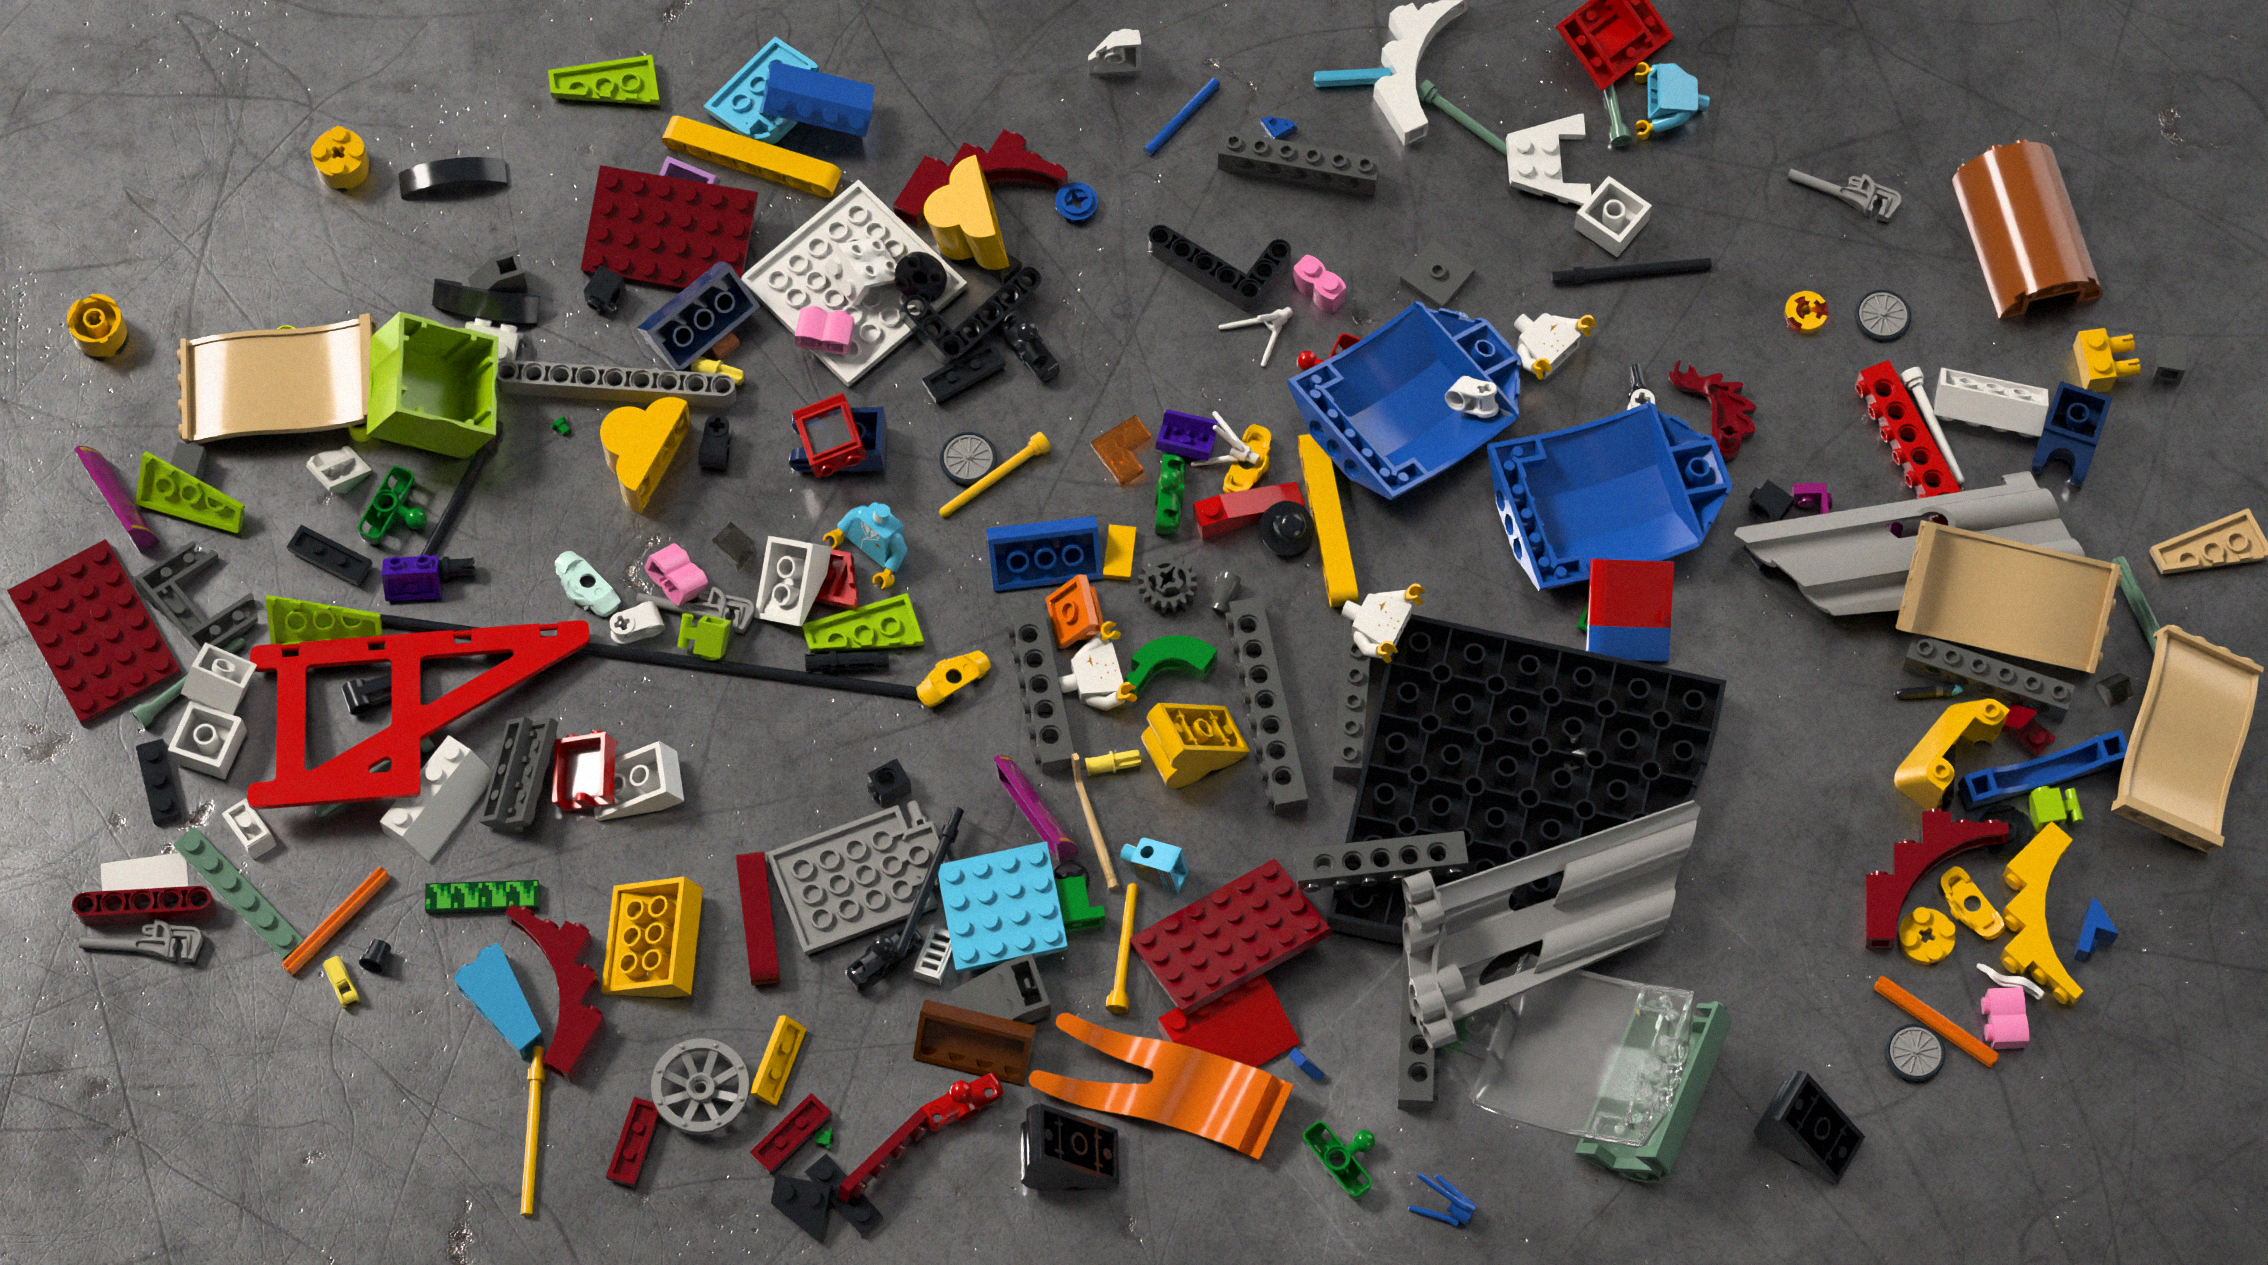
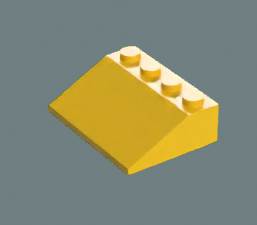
[601,877,703,998]

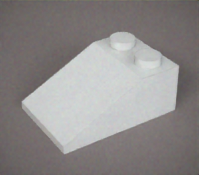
[754,536,832,626]
[589,741,684,821]

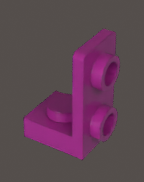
[1790,483,1832,515]

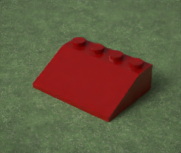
[1158,974,1300,1068]

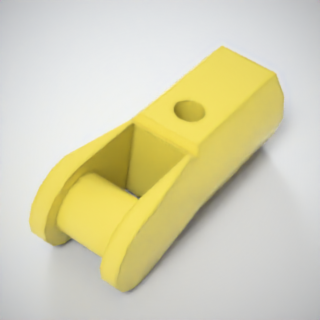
[323,956,360,1009]

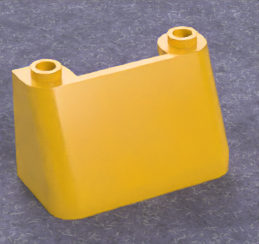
[1894,699,2010,811]

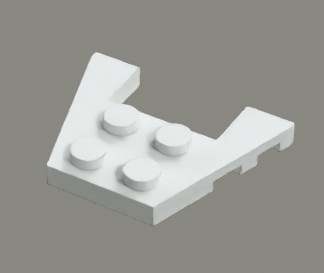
[1506,114,1591,208]

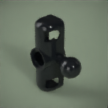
[998,308,1060,381]
[845,925,925,993]

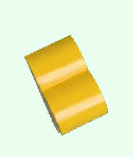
[924,155,1009,270]
[600,397,692,514]
[1141,703,1250,789]

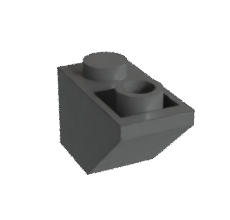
[468,250,527,293]

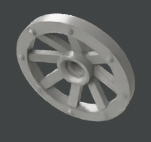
[651,1038,750,1135]

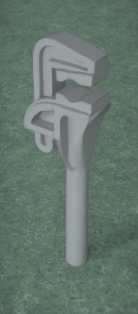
[1787,169,1901,223]
[636,587,755,633]
[79,919,203,962]

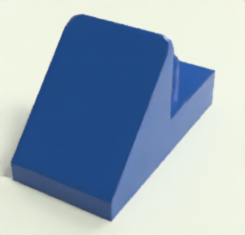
[2074,898,2118,962]

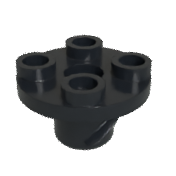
[894,251,947,304]
[1258,501,1314,556]

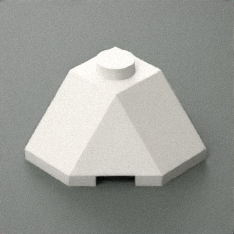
[1088,29,1141,74]

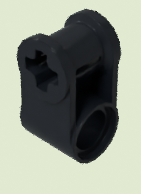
[698,414,732,469]

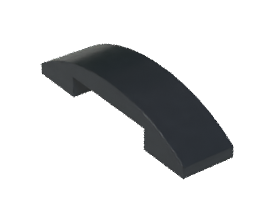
[399,157,507,199]
[432,278,541,323]

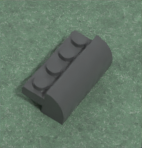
[479,717,559,833]

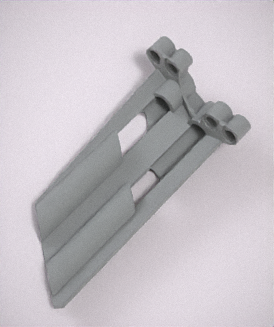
[1734,471,2086,616]
[1402,800,1701,1050]

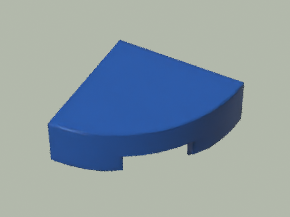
[1260,116,1297,140]
[1289,1047,1325,1082]

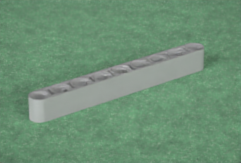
[496,360,737,408]

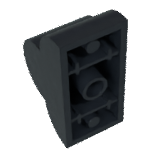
[1754,1071,1865,1184]
[1020,1103,1119,1190]

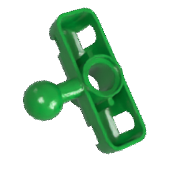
[1155,454,1186,534]
[358,466,427,544]
[1303,1121,1375,1200]

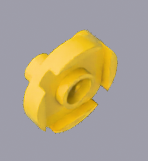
[1897,907,1956,965]

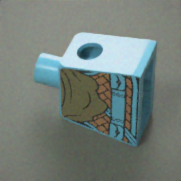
[1120,838,1189,895]

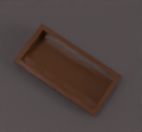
[913,999,1036,1085]

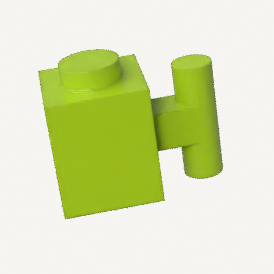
[677,613,731,660]
[2027,786,2084,833]

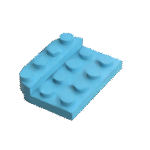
[704,37,821,145]

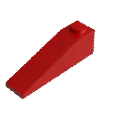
[1193,482,1305,540]

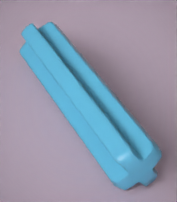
[1314,68,1392,87]

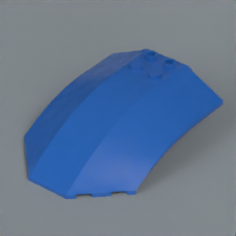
[1287,301,1521,500]
[1487,400,1733,591]

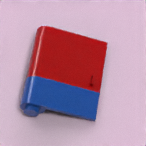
[1586,558,1674,661]

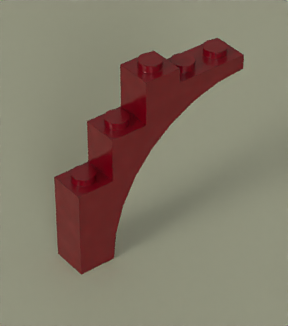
[893,129,1068,228]
[1865,808,2009,948]
[505,904,606,1083]

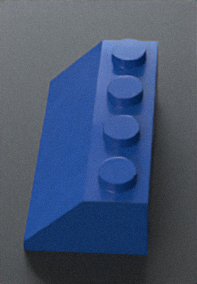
[759,61,874,137]
[986,516,1103,591]

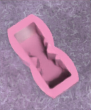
[1293,254,1346,314]
[795,306,855,354]
[644,543,708,606]
[1981,987,2029,1049]

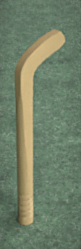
[1071,753,1120,890]

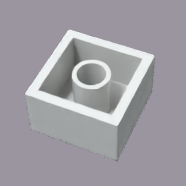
[1574,176,1652,257]
[181,642,257,715]
[168,701,247,780]

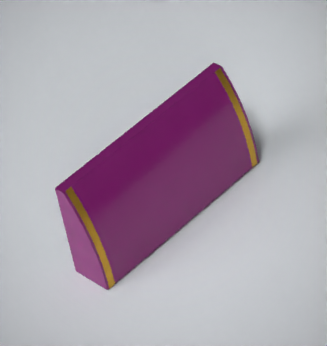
[74,446,159,553]
[993,755,1078,863]

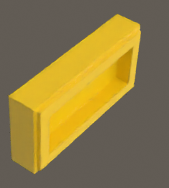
[1103,524,1136,581]

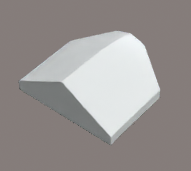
[306,446,372,493]

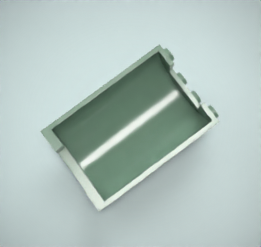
[1574,1000,1732,1183]

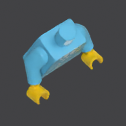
[1635,62,1709,140]
[823,502,907,589]

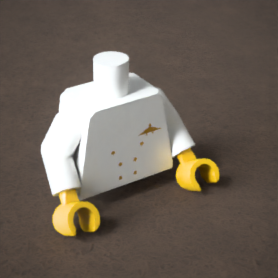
[1514,313,1597,380]
[1341,584,1426,663]
[1058,621,1137,711]

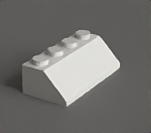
[1933,367,2049,438]
[380,735,493,863]

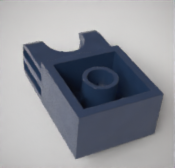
[2030,381,2113,487]
[789,407,887,472]

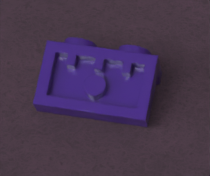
[381,555,441,601]

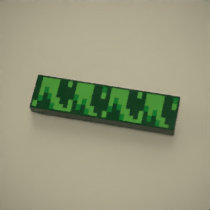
[425,880,540,913]

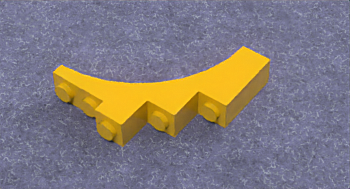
[2000,821,2083,1008]

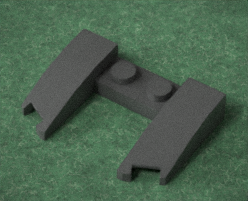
[135,541,258,658]

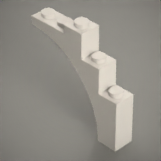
[1373,0,1469,146]

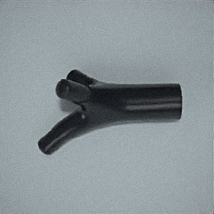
[1627,364,1647,398]

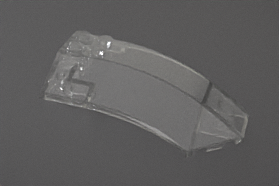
[1443,951,1696,1148]

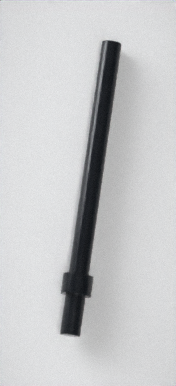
[1551,258,1712,283]
[420,420,503,556]
[894,807,964,958]

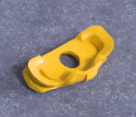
[1223,424,1271,493]
[916,651,991,707]
[1940,866,2005,940]

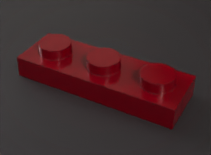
[749,1093,832,1175]
[606,1097,660,1187]

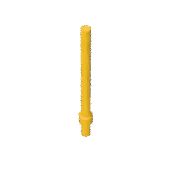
[521,1046,546,1216]

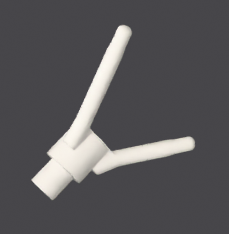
[1219,307,1293,367]
[1191,411,1260,467]

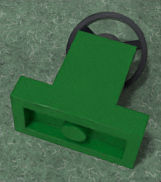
[1053,860,1105,932]

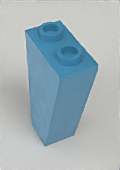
[453,942,544,1060]

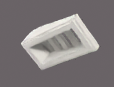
[913,925,952,986]

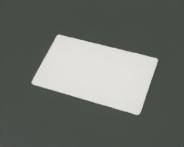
[101,853,188,910]

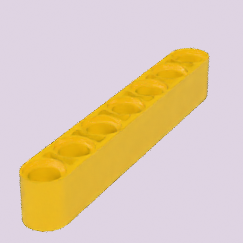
[661,116,842,198]
[1298,434,1359,608]

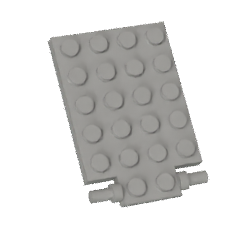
[766,800,950,956]

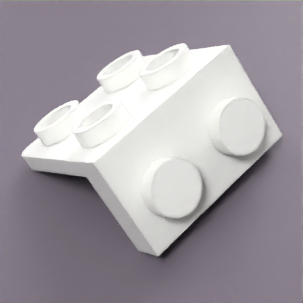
[825,237,897,306]

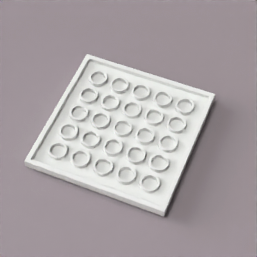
[741,180,968,388]

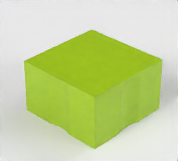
[367,312,499,459]

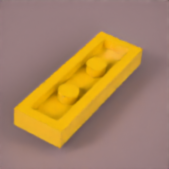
[749,1015,807,1106]

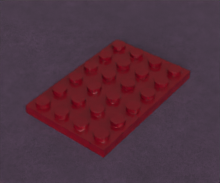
[580,165,758,289]
[7,539,182,726]
[1130,858,1332,1017]

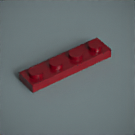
[838,1109,928,1203]

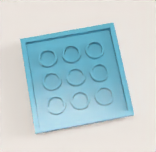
[938,841,1069,974]

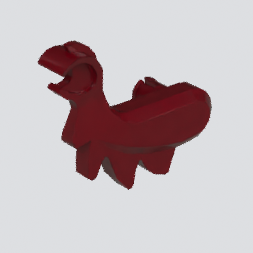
[1668,360,1756,460]

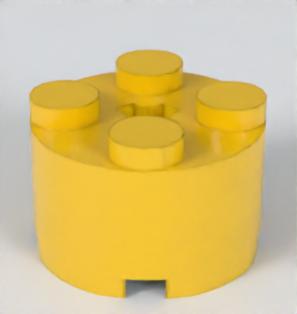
[311,126,369,189]
[67,294,127,358]

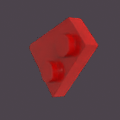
[814,549,858,610]

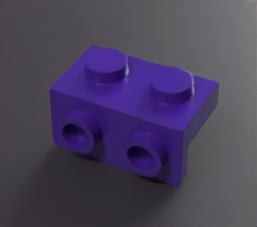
[1155,409,1218,461]

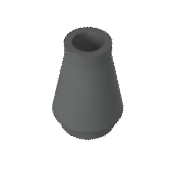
[1210,571,1242,614]

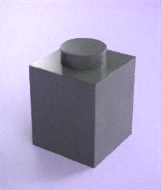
[2154,337,2189,382]
[171,442,209,481]

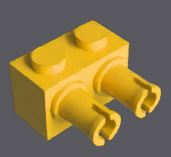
[2073,328,2141,392]

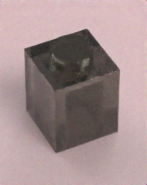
[712,522,757,572]

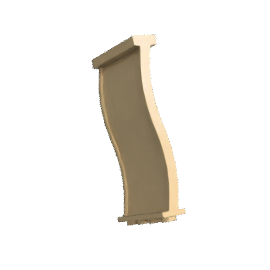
[177,313,378,444]
[1896,520,2123,674]
[2111,625,2264,854]

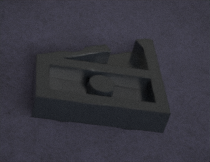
[771,1174,834,1241]

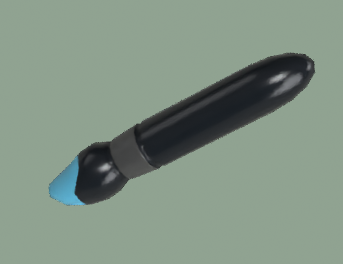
[1894,684,1963,699]

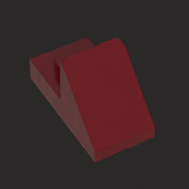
[2001,704,2056,759]

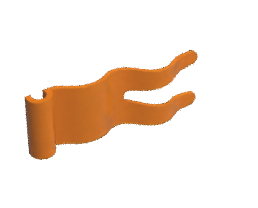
[1029,1013,1294,1160]

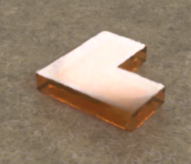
[1090,415,1151,487]

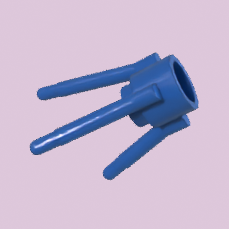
[1408,1173,1477,1227]

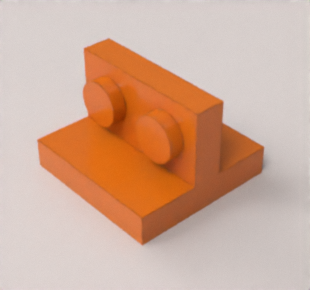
[1045,574,1104,649]

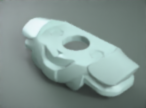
[555,551,621,617]

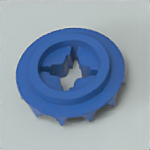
[1055,182,1098,222]

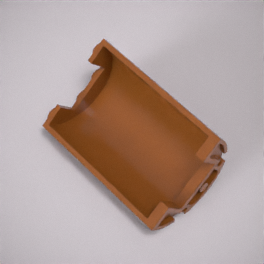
[1952,139,2103,319]

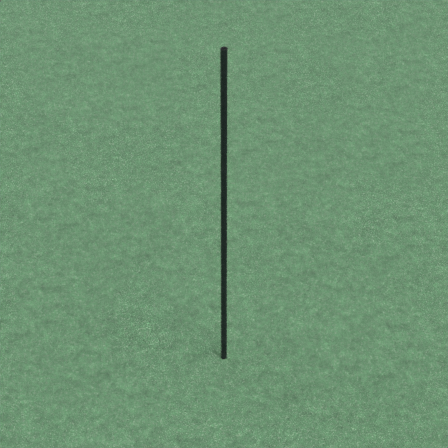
[381,614,954,703]

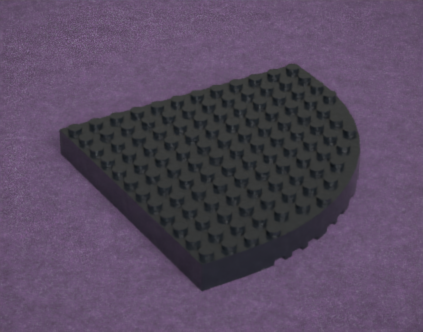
[1327,614,1727,944]

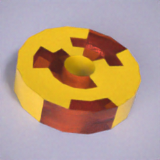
[1784,291,1828,334]

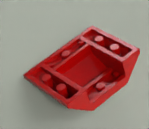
[1555,0,1674,92]

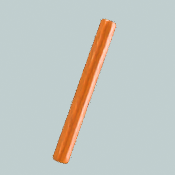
[282,867,390,975]
[1874,976,1999,1067]

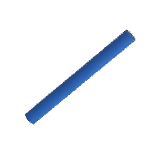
[1143,78,1220,156]

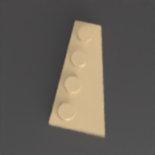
[2149,508,2268,574]

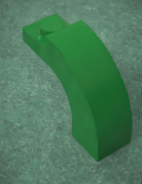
[1124,635,1217,697]

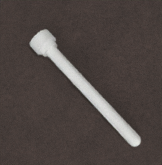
[1900,367,1965,486]

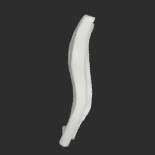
[1976,963,2045,1001]

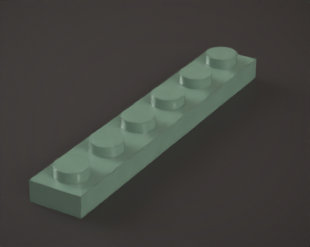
[173,827,304,961]

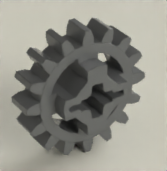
[1138,553,1197,613]

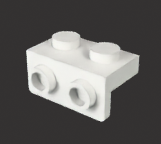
[465,318,524,363]

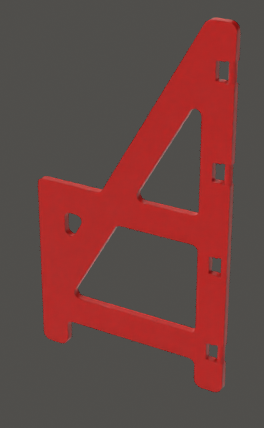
[247,620,590,810]

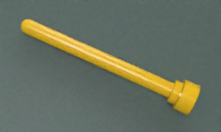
[939,431,1052,517]
[1106,883,1139,1013]

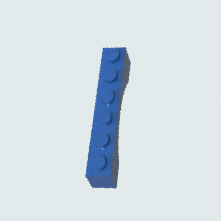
[1958,729,2128,810]

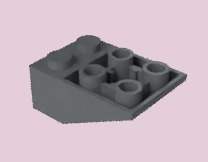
[951,953,1051,1024]

